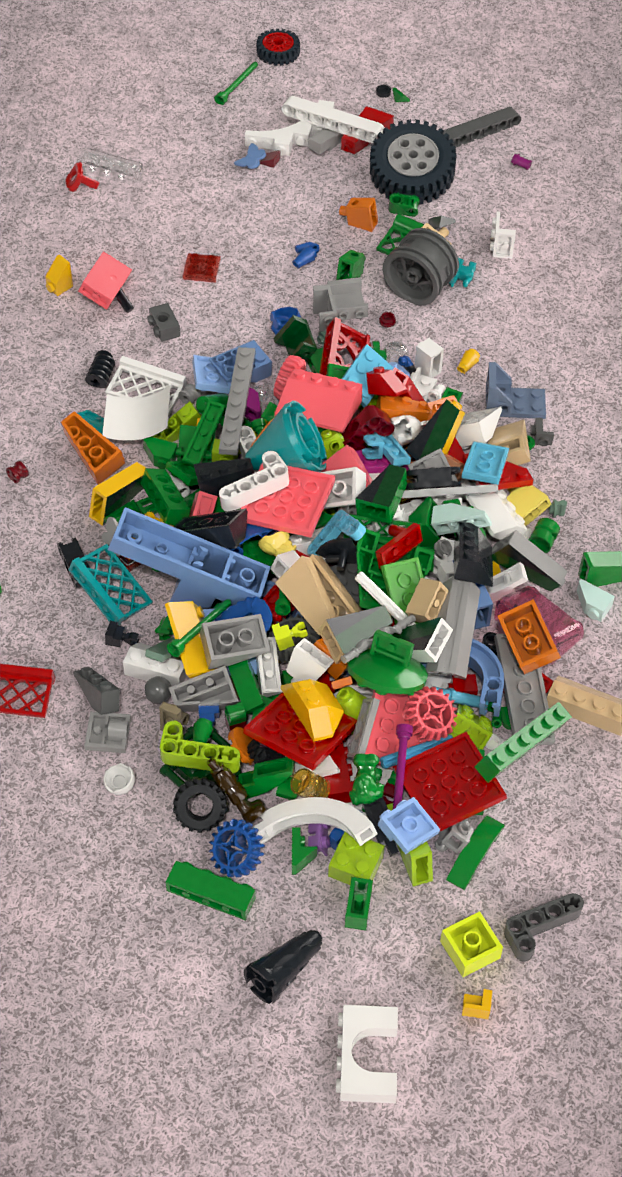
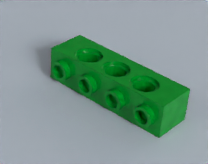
[141,468,191,525]

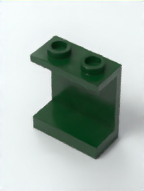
[273,315,317,362]

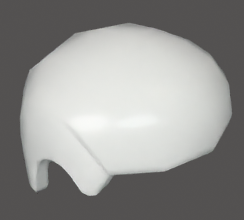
[103,763,135,795]

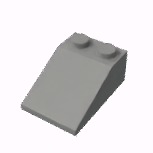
[200,614,270,670]

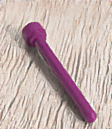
[393,724,413,809]

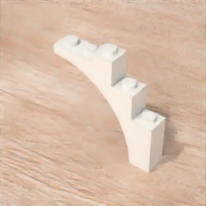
[245,100,334,156]

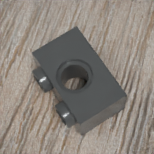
[147,303,181,342]

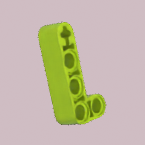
[160,721,240,773]

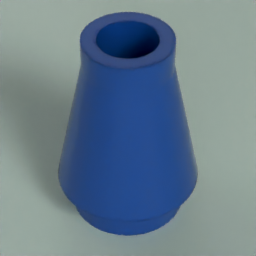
[292,246,317,269]

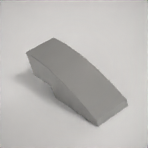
[308,129,344,154]

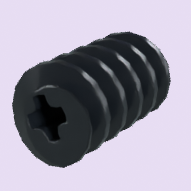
[85,350,116,388]

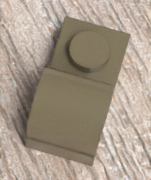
[159,701,189,735]

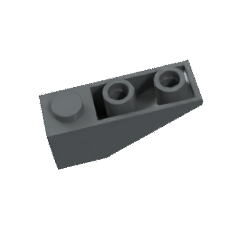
[73,667,120,715]

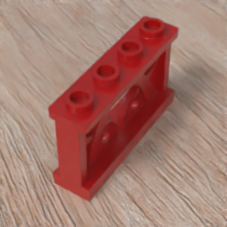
[319,317,371,376]

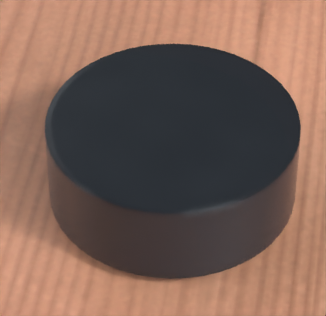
[376,84,391,98]

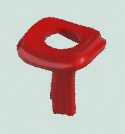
[65,162,99,192]

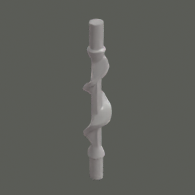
[341,614,416,663]

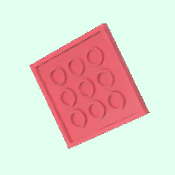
[241,463,335,538]
[365,690,443,770]

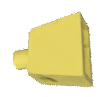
[507,485,552,526]

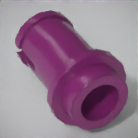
[511,153,532,170]

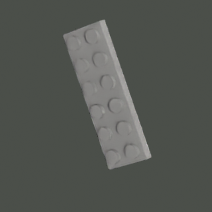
[494,634,556,745]

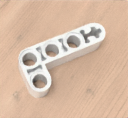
[219,451,289,511]

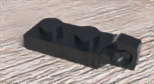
[362,797,399,857]

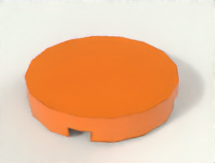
[228,727,255,766]

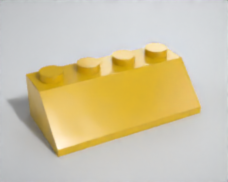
[165,601,217,679]

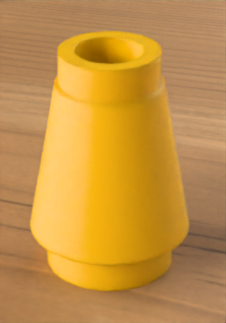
[457,348,480,374]

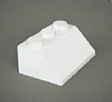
[320,467,366,509]
[465,489,528,540]
[123,642,187,686]

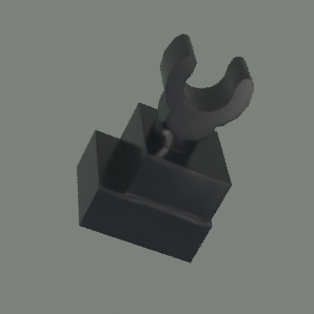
[105,620,139,648]

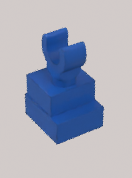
[199,706,219,726]

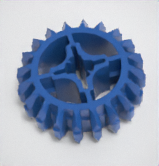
[208,819,265,878]

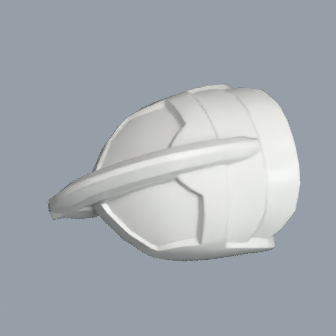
[391,415,428,446]

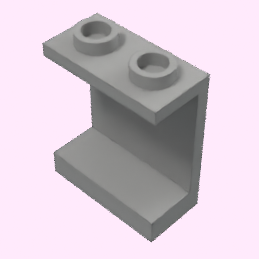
[327,277,368,321]
[313,284,337,332]

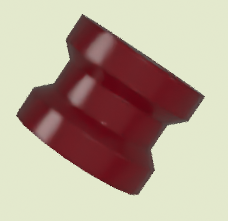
[6,461,29,484]

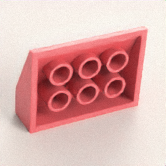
[275,368,362,433]

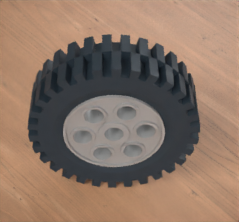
[370,119,457,205]

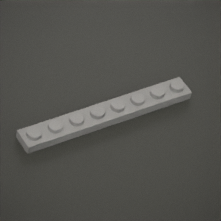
[219,347,256,455]

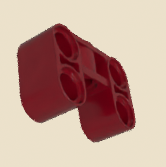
[340,405,395,451]

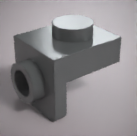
[530,418,554,446]

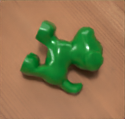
[349,754,384,812]

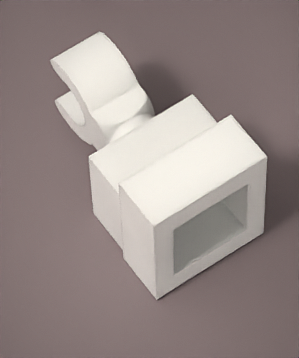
[433,554,454,584]

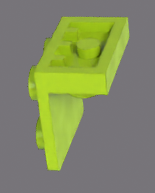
[448,704,493,749]

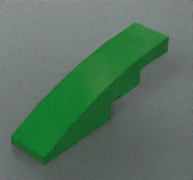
[228,659,266,714]

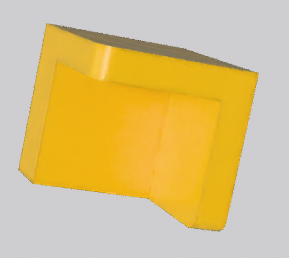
[462,989,493,1020]

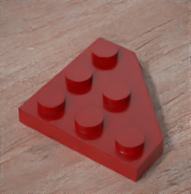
[462,453,534,490]

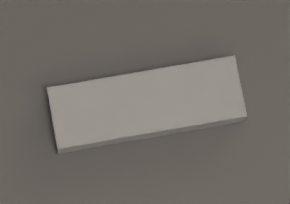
[347,698,380,760]

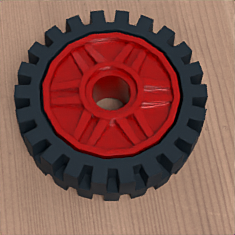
[256,28,300,66]

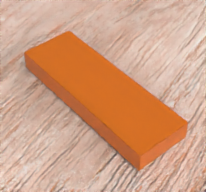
[331,675,356,689]

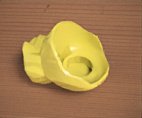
[258,531,297,556]

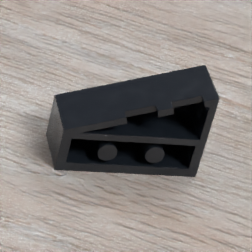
[194,458,254,497]

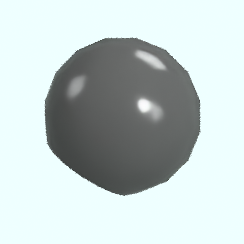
[145,676,171,704]

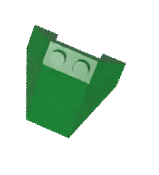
[356,529,435,619]

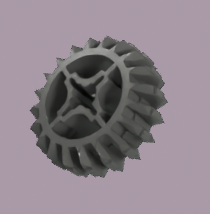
[268,614,320,664]

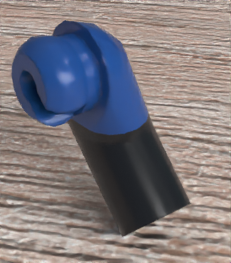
[398,355,417,376]

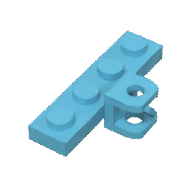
[362,432,411,467]

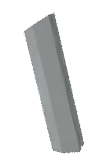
[426,576,480,679]

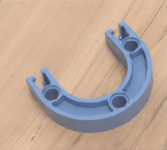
[420,639,504,717]

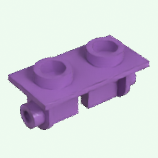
[308,823,331,856]

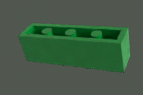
[165,860,256,921]

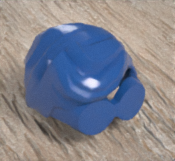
[270,306,301,335]

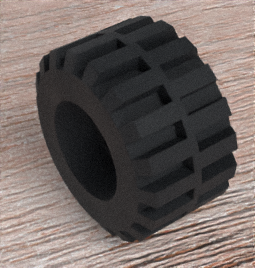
[173,777,227,833]

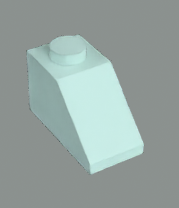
[577,579,615,622]

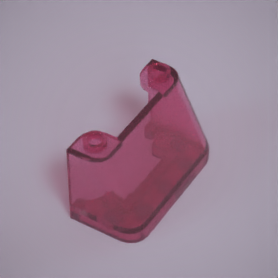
[494,586,584,665]

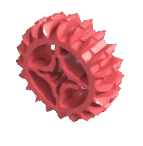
[273,355,306,401]
[403,686,458,742]

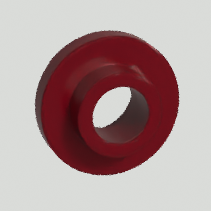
[379,312,396,327]

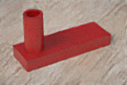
[376,523,423,569]

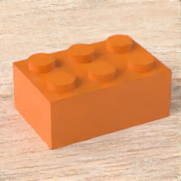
[497,599,561,675]

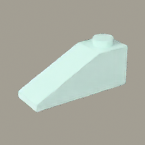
[431,503,492,535]

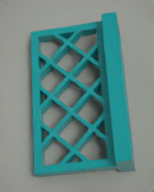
[68,544,153,625]

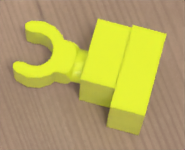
[272,622,308,651]

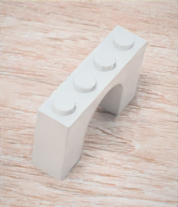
[336,1005,398,1103]

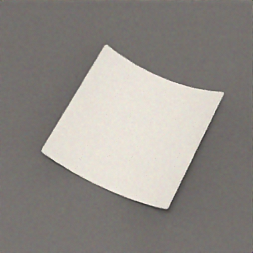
[102,386,170,440]

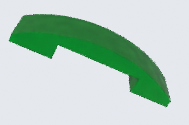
[446,815,505,891]

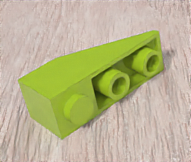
[151,401,202,442]

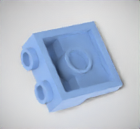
[378,797,440,854]

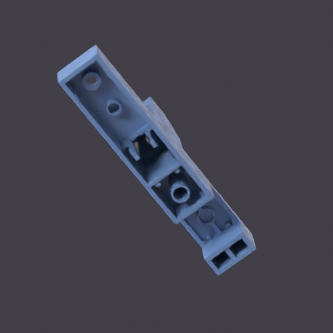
[108,507,303,619]

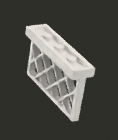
[105,356,187,415]

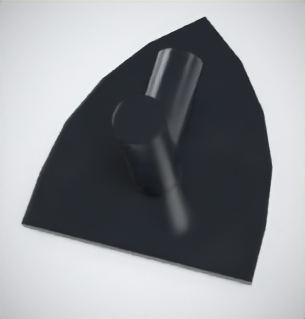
[315,538,357,571]

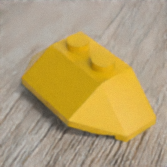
[280,679,344,741]

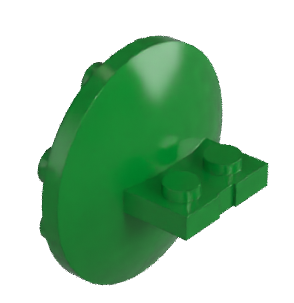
[346,629,428,695]

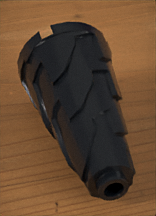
[243,930,323,1004]

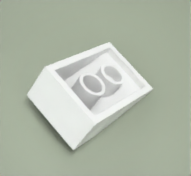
[455,407,502,449]

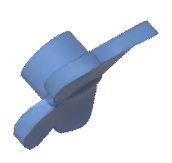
[234,143,266,169]

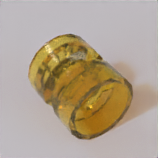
[290,768,330,798]

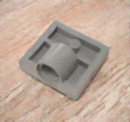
[84,711,131,753]

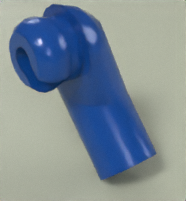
[295,242,320,254]

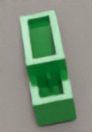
[238,757,294,799]

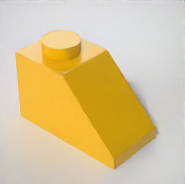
[45,254,73,296]

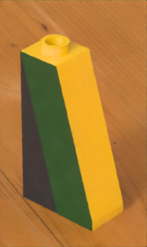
[405,399,465,461]
[89,462,146,526]

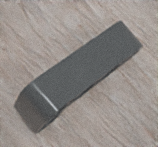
[504,893,584,962]

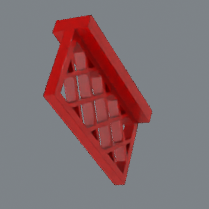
[0,664,56,718]

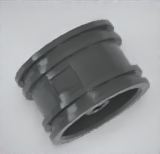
[382,228,459,306]

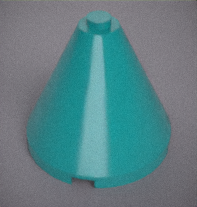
[244,400,327,472]

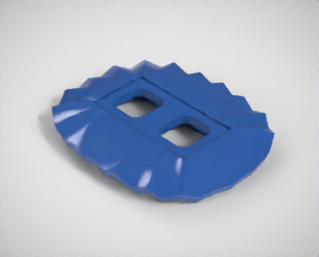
[215,596,273,632]

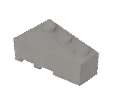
[169,666,240,712]

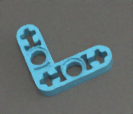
[307,510,366,556]

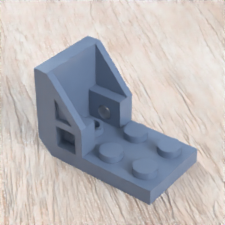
[486,362,546,419]

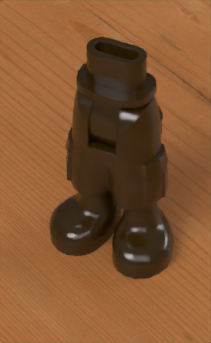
[207,757,266,823]

